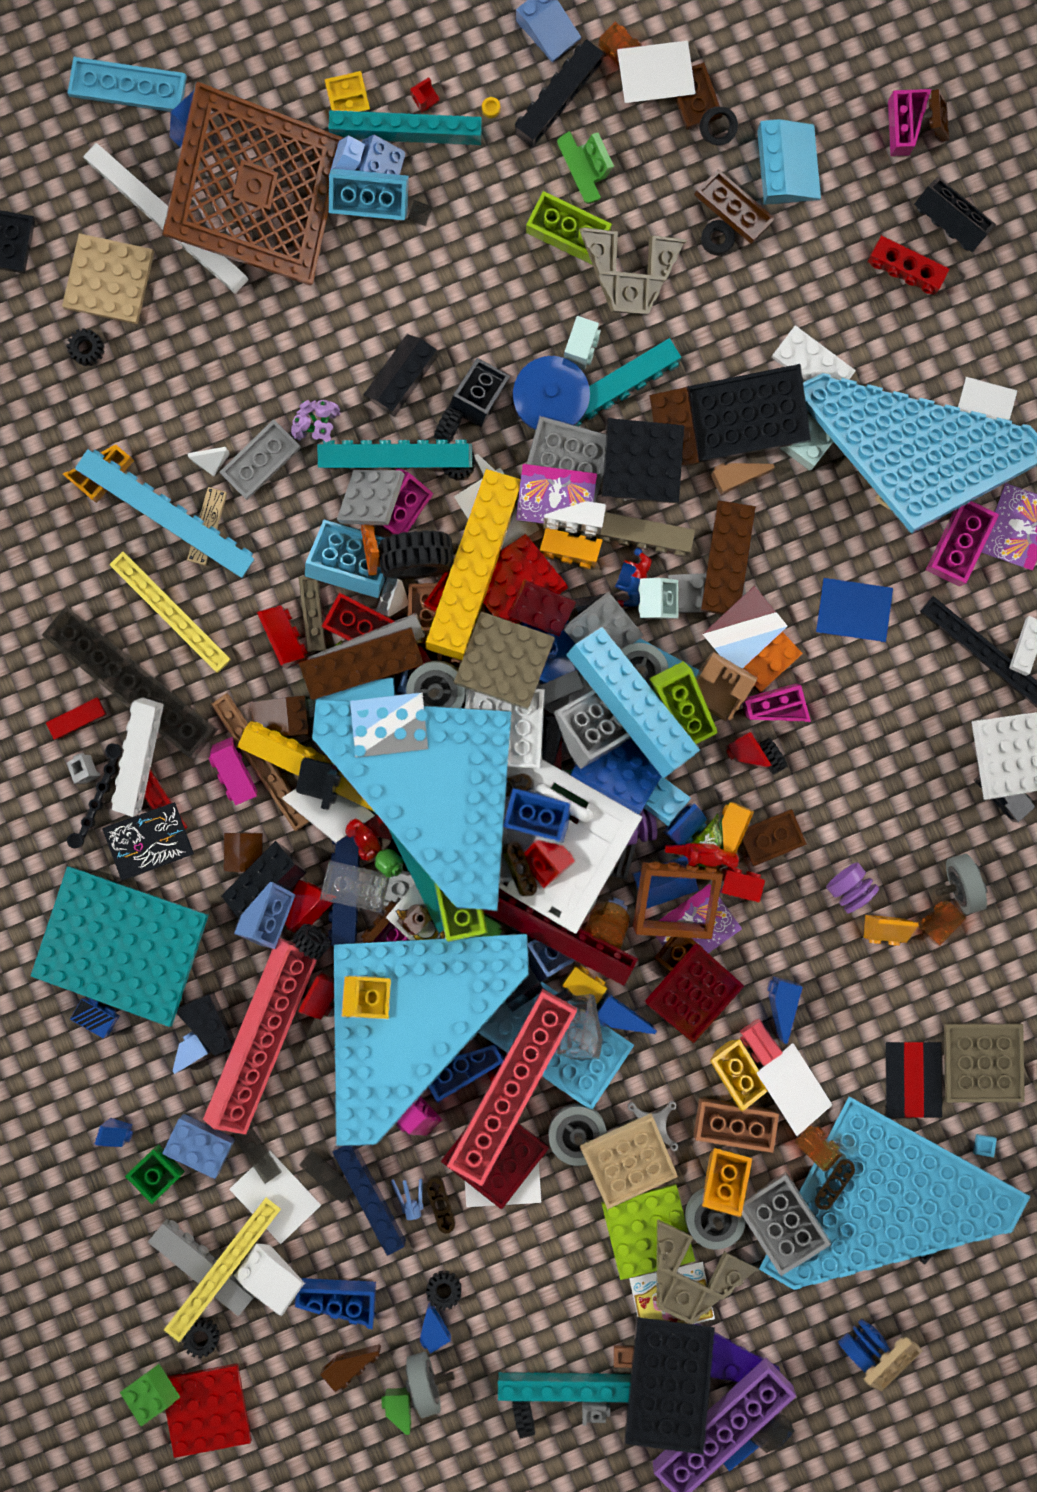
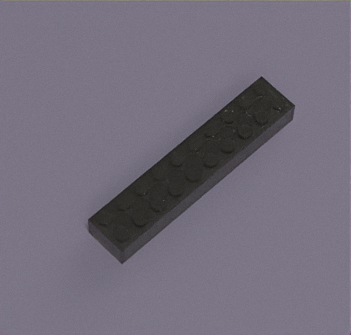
[42,605,219,759]

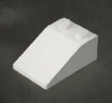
[234,1243,305,1316]

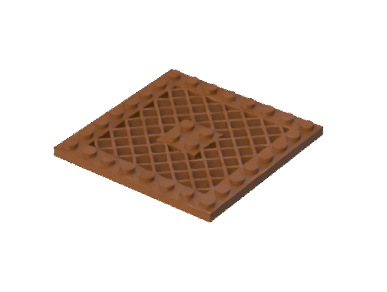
[162,82,343,286]

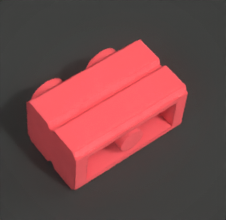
[740,1018,783,1066]

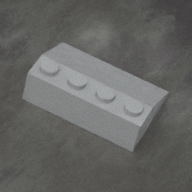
[555,690,632,769]
[742,1172,831,1276]

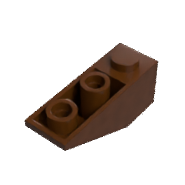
[320,1344,381,1393]

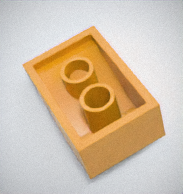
[863,915,918,946]
[702,1148,752,1217]

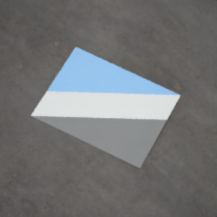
[350,693,428,758]

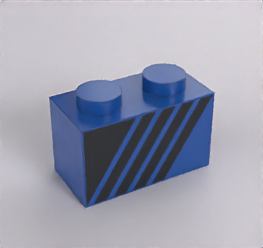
[70,997,120,1038]

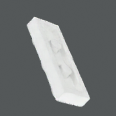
[1009,616,1037,676]

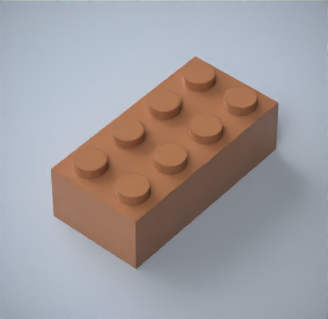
[693,1097,779,1153]

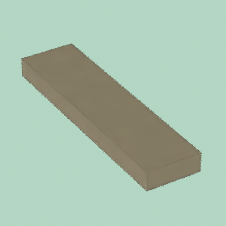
[298,576,327,653]

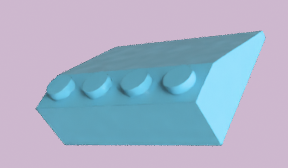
[757,119,821,205]
[305,520,386,598]

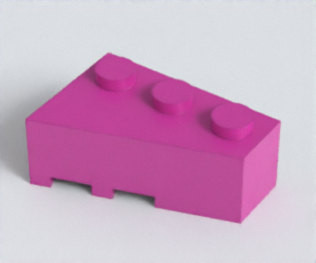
[888,89,931,156]
[742,683,811,722]
[209,737,257,805]
[396,1096,443,1136]

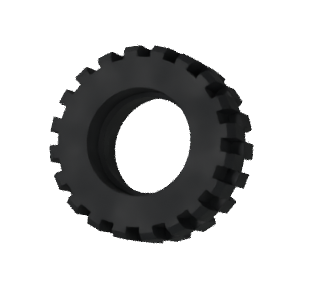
[378,530,454,579]

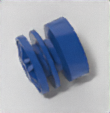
[838,1318,891,1373]

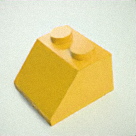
[342,976,391,1019]

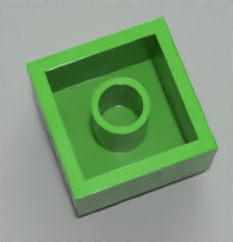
[120,1364,180,1426]

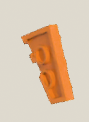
[361,524,380,576]

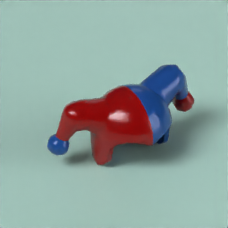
[615,548,652,607]

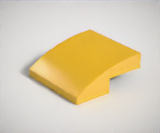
[324,71,370,112]

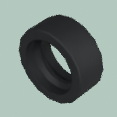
[700,106,738,145]

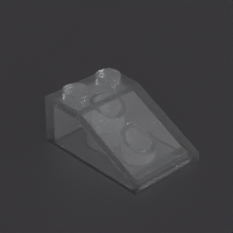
[320,861,390,913]
[557,994,603,1060]

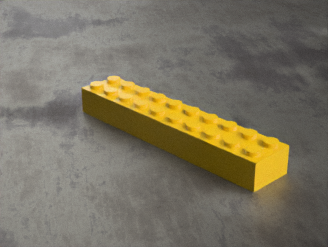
[426,469,521,660]

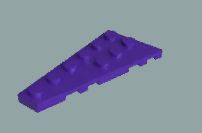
[694,1323,780,1382]

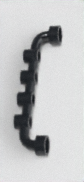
[67,743,123,848]

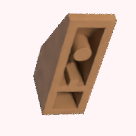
[711,463,775,495]

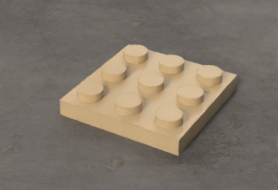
[864,1337,923,1392]

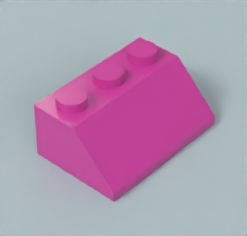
[379,468,434,535]

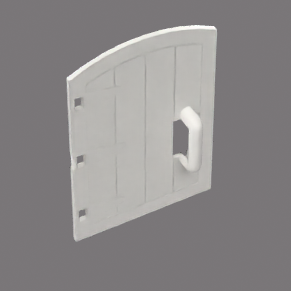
[499,759,643,934]

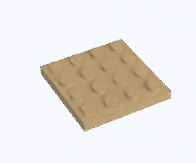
[62,233,154,325]
[580,1113,678,1209]

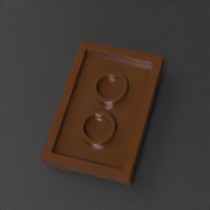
[675,62,723,130]
[742,809,807,867]

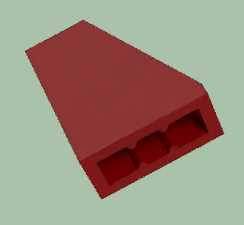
[285,880,337,933]

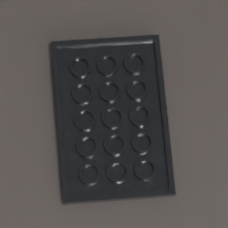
[687,364,811,463]
[624,1317,715,1455]

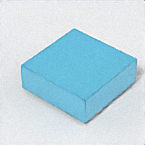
[973,1134,997,1158]

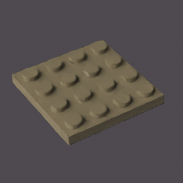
[454,611,555,710]
[944,1023,1025,1103]

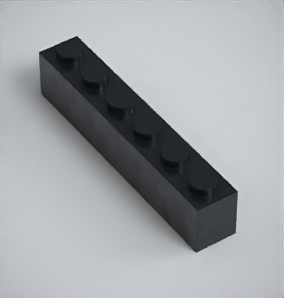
[515,39,604,148]

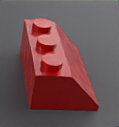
[257,605,308,669]

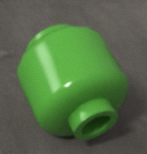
[375,849,404,878]

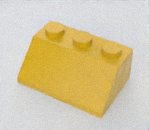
[710,1039,768,1111]

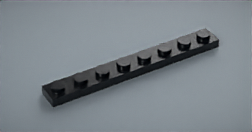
[919,596,1037,708]

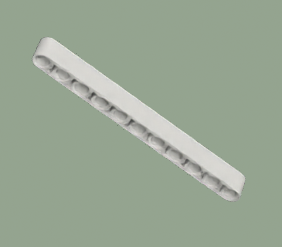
[83,143,249,294]

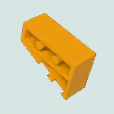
[63,444,134,503]
[540,528,602,569]

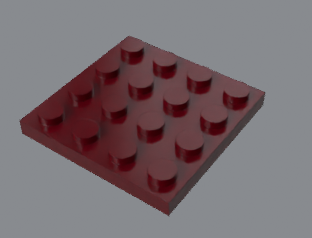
[644,943,744,1044]
[440,1121,549,1210]

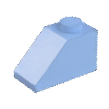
[330,135,365,172]
[173,1031,211,1074]

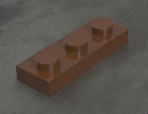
[361,897,401,943]

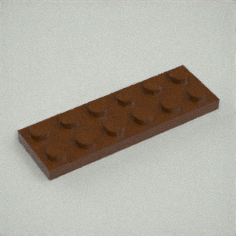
[701,500,756,615]
[299,627,424,700]

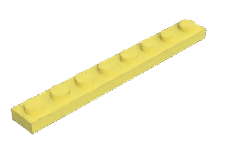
[109,552,231,673]
[164,1197,281,1342]

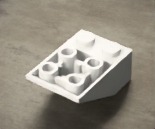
[543,501,606,536]

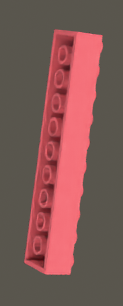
[203,938,317,1135]
[447,989,577,1186]

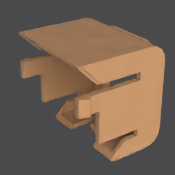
[695,652,757,721]

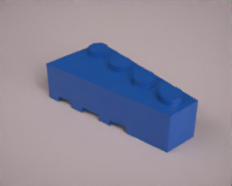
[428,1044,505,1102]
[295,1278,376,1330]

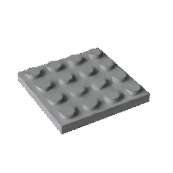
[526,416,606,502]

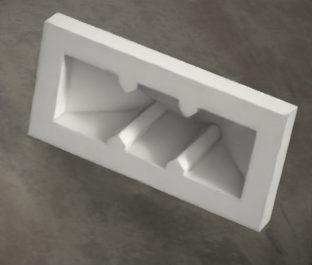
[188,447,229,476]
[376,577,408,617]

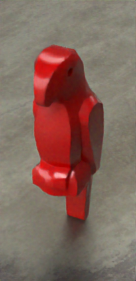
[345,819,382,861]
[665,843,739,867]

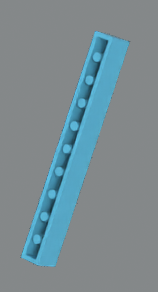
[75,449,255,579]

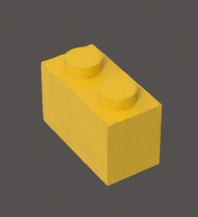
[562,965,607,1008]

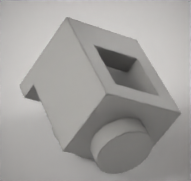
[67,753,100,784]
[582,1402,610,1426]

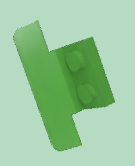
[557,131,614,204]

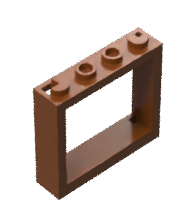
[633,861,723,939]

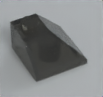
[750,1412,795,1453]

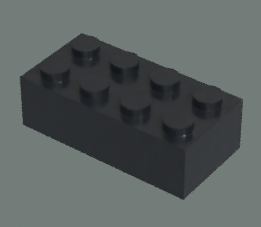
[221,841,307,920]

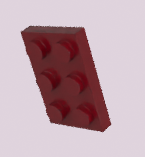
[508,579,576,637]

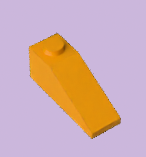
[722,802,755,854]

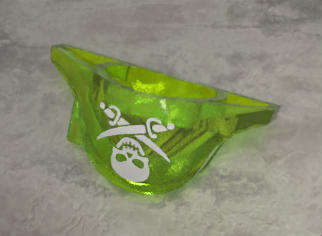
[692,813,723,847]

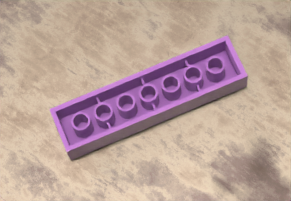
[653,1358,796,1492]

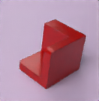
[410,77,440,113]

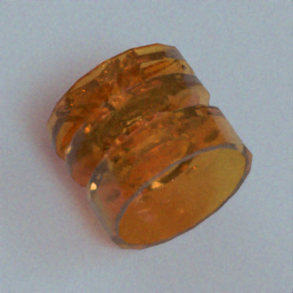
[584,902,630,949]

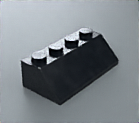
[914,177,996,252]
[363,334,438,417]

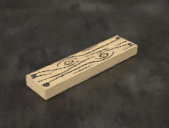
[187,487,228,566]

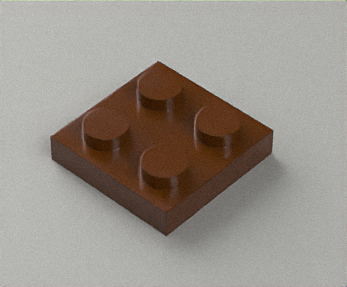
[929,89,949,142]

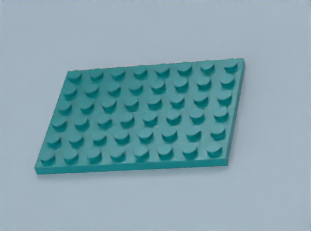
[31,866,209,1027]

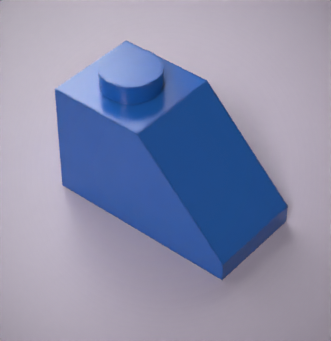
[94,1118,133,1147]
[420,1302,451,1354]

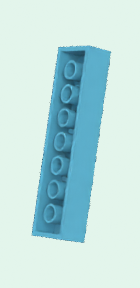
[566,627,700,778]

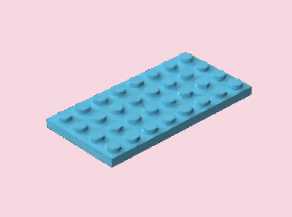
[477,982,634,1109]

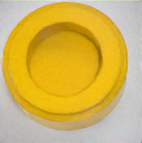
[482,97,501,118]

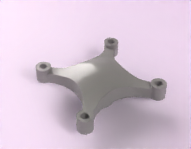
[628,1101,678,1151]

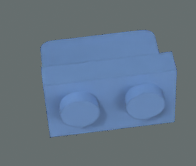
[355,135,405,175]

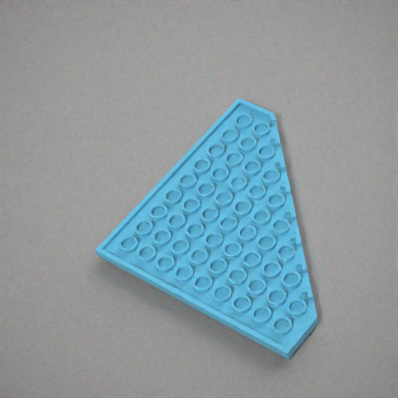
[804,373,1037,534]
[312,700,512,910]
[334,934,529,1146]
[759,1096,1030,1290]

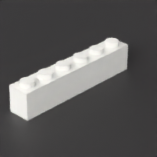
[111,698,164,817]

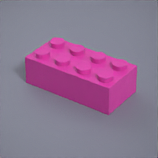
[926,501,999,587]

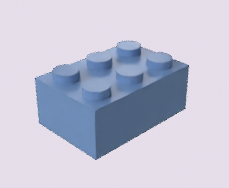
[162,1114,236,1179]

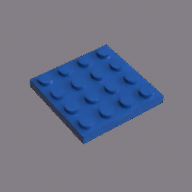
[570,739,662,815]

